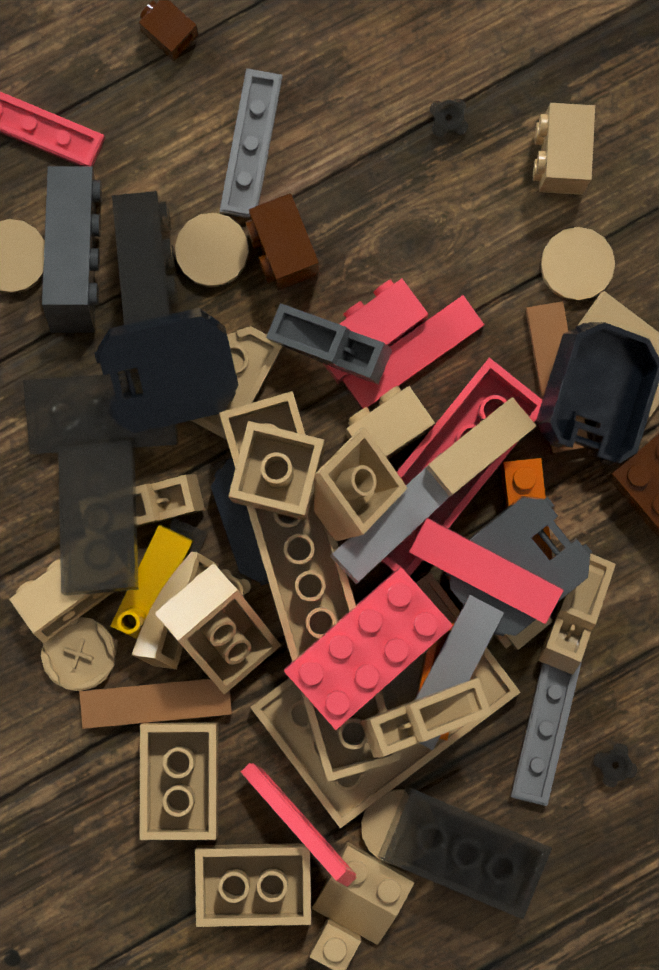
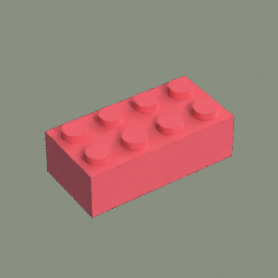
[284,567,453,730]

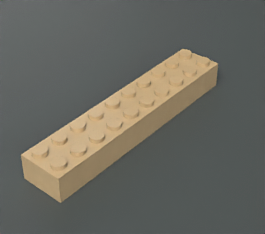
[219,391,401,782]

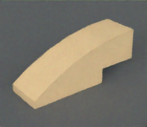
[426,397,536,497]
[79,474,205,537]
[132,552,219,670]
[538,554,616,675]
[360,678,492,758]

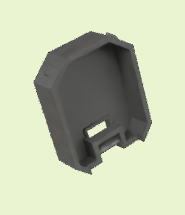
[446,496,592,636]

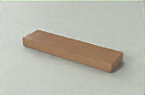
[525,301,588,454]
[79,679,232,729]

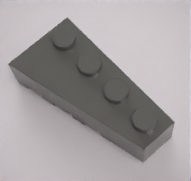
[42,166,102,333]

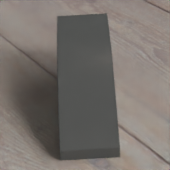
[266,303,392,384]

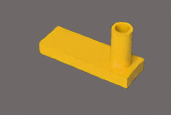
[110,525,193,639]

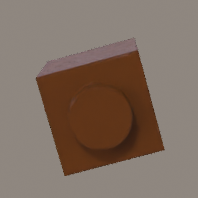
[139,0,199,61]

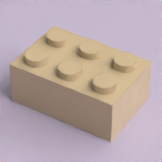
[155,563,281,694]
[140,723,218,840]
[195,843,311,927]

